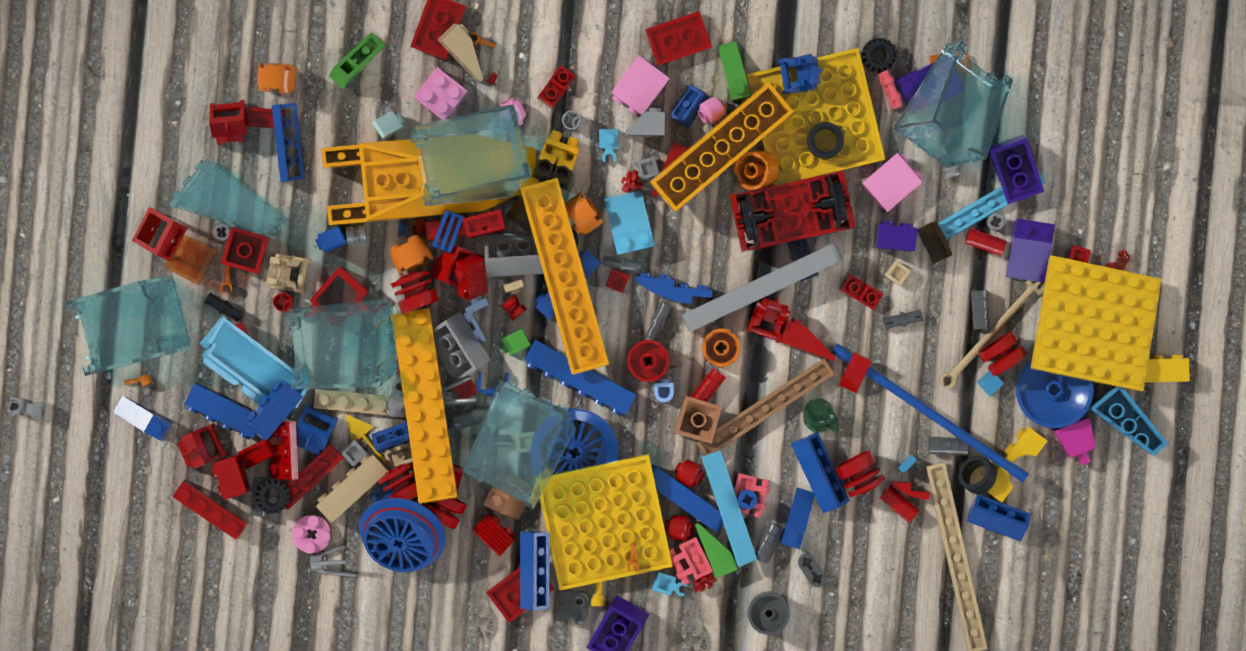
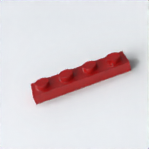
[275,444,344,510]

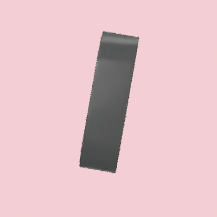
[798,553,826,587]

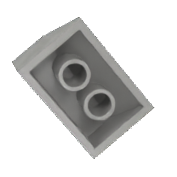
[484,232,544,278]
[433,312,491,383]

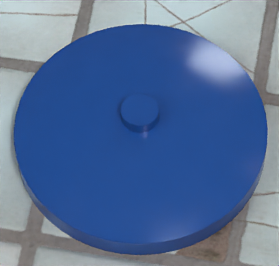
[1016,359,1094,429]

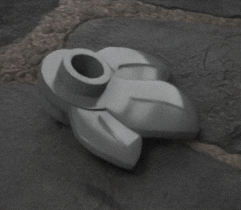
[556,590,590,625]

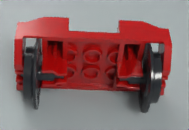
[729,171,855,253]

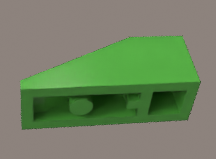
[329,32,385,89]
[717,41,751,102]
[694,522,738,578]

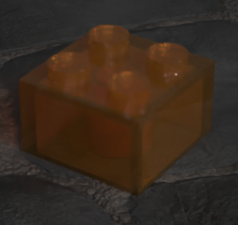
[163,234,218,285]

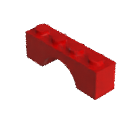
[172,480,249,540]

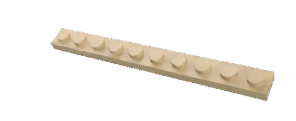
[926,462,988,651]

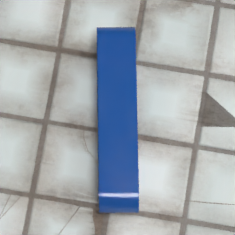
[651,464,724,533]

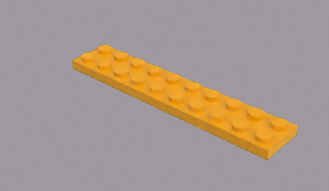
[520,178,609,375]
[391,308,458,504]

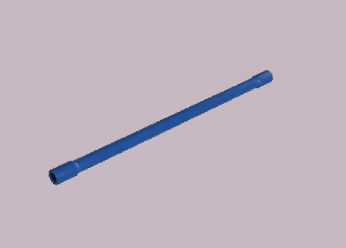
[831,343,1029,483]

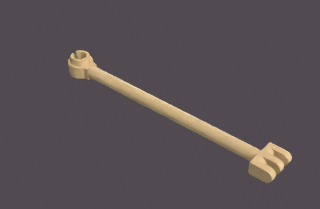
[940,280,1044,388]

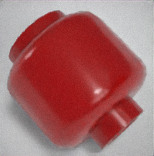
[675,459,704,487]
[664,514,694,541]

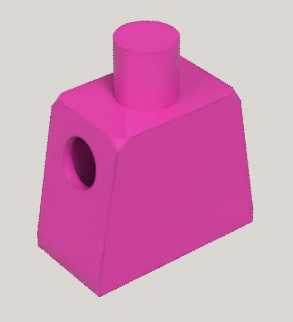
[1052,417,1095,465]

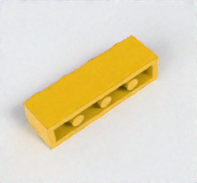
[1145,354,1190,382]

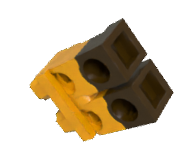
[531,130,579,189]

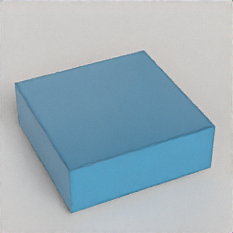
[977,371,1004,396]
[897,454,917,473]

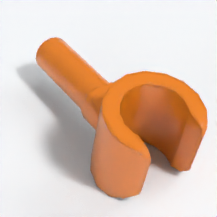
[471,33,496,48]
[221,266,234,293]
[124,374,152,386]
[627,544,639,572]

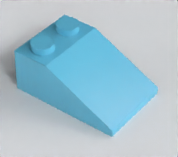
[604,190,655,255]

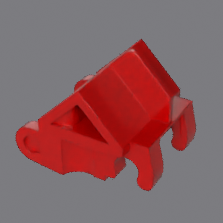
[209,100,247,146]
[746,297,791,344]
[177,423,228,469]

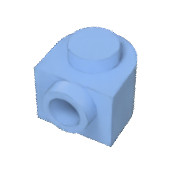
[654,379,674,402]

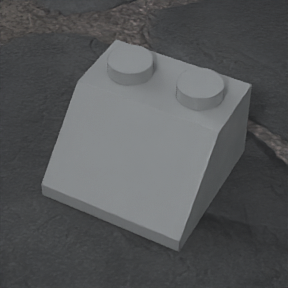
[626,108,665,137]

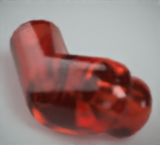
[412,217,426,236]
[1104,250,1130,270]

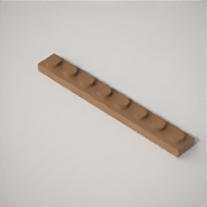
[696,358,834,456]

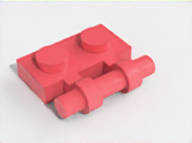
[877,70,904,110]
[734,473,770,518]
[669,537,713,585]

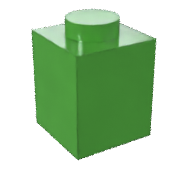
[500,328,531,356]

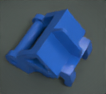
[778,54,824,95]
[296,404,338,456]

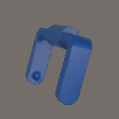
[477,371,509,396]

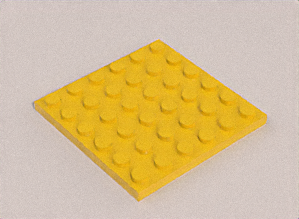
[746,48,885,186]
[1030,255,1162,392]
[536,454,673,590]

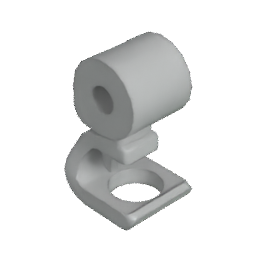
[386,378,404,417]
[8,396,46,420]

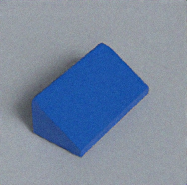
[669,84,709,129]

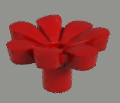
[621,169,642,193]
[694,573,717,593]

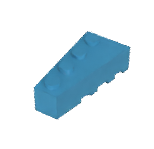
[1089,386,1169,456]

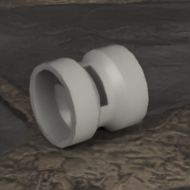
[562,110,581,131]
[345,224,367,245]

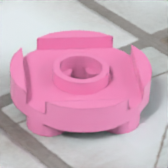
[292,515,331,553]

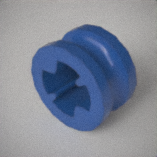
[398,221,409,238]

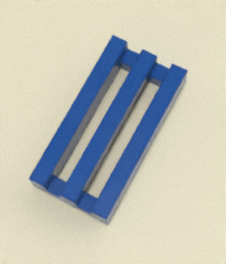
[432,210,464,253]

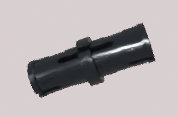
[204,293,244,322]

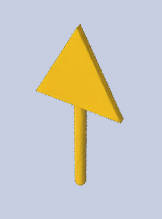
[345,414,387,464]

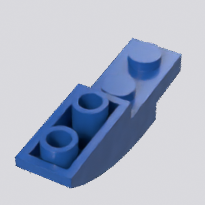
[636,273,712,304]

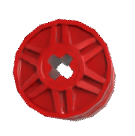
[391,270,439,315]
[835,450,886,497]
[378,461,418,500]

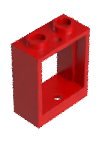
[132,207,188,262]
[463,210,507,239]
[309,266,370,326]

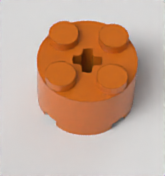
[257,62,297,93]
[734,150,779,190]
[565,191,605,235]
[389,235,434,276]
[702,328,741,367]

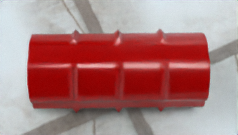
[965,228,1007,257]
[691,368,726,402]
[879,486,919,523]

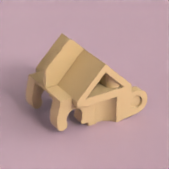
[264,254,311,293]

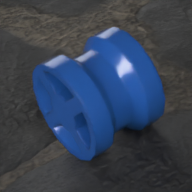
[738,489,757,509]

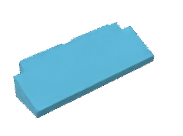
[200,317,311,409]

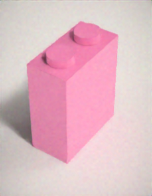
[611,56,670,117]
[861,153,922,213]

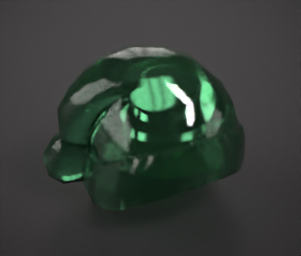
[803,398,840,433]

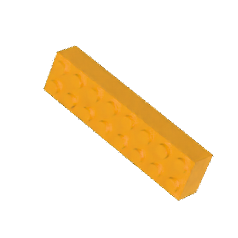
[649,82,793,212]

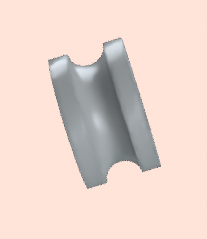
[942,164,962,178]
[986,213,1005,231]
[213,224,230,241]

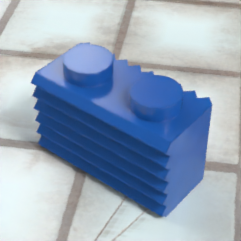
[315,226,348,253]

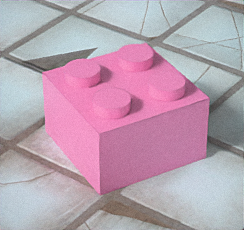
[414,67,469,122]

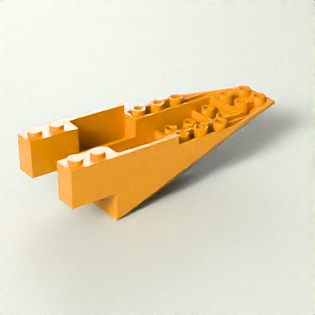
[321,135,538,226]

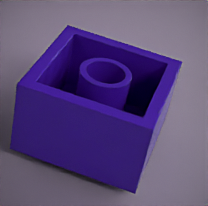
[873,221,918,252]

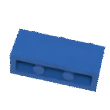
[244,380,303,441]
[967,494,1031,541]

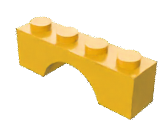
[987,427,1047,502]

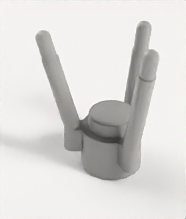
[442,376,476,407]
[310,546,357,577]

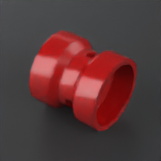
[273,293,294,312]
[500,295,527,321]

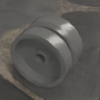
[748,591,790,635]

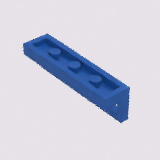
[272,103,305,182]
[371,415,451,453]

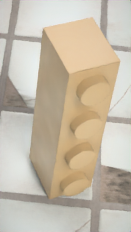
[316,454,390,523]

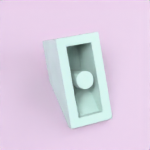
[371,111,405,141]

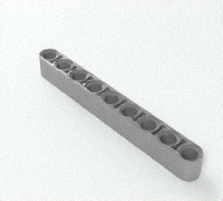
[681,242,844,332]

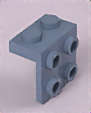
[464,296,490,343]

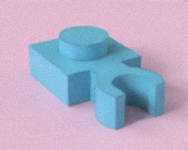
[599,129,619,162]
[651,571,688,596]

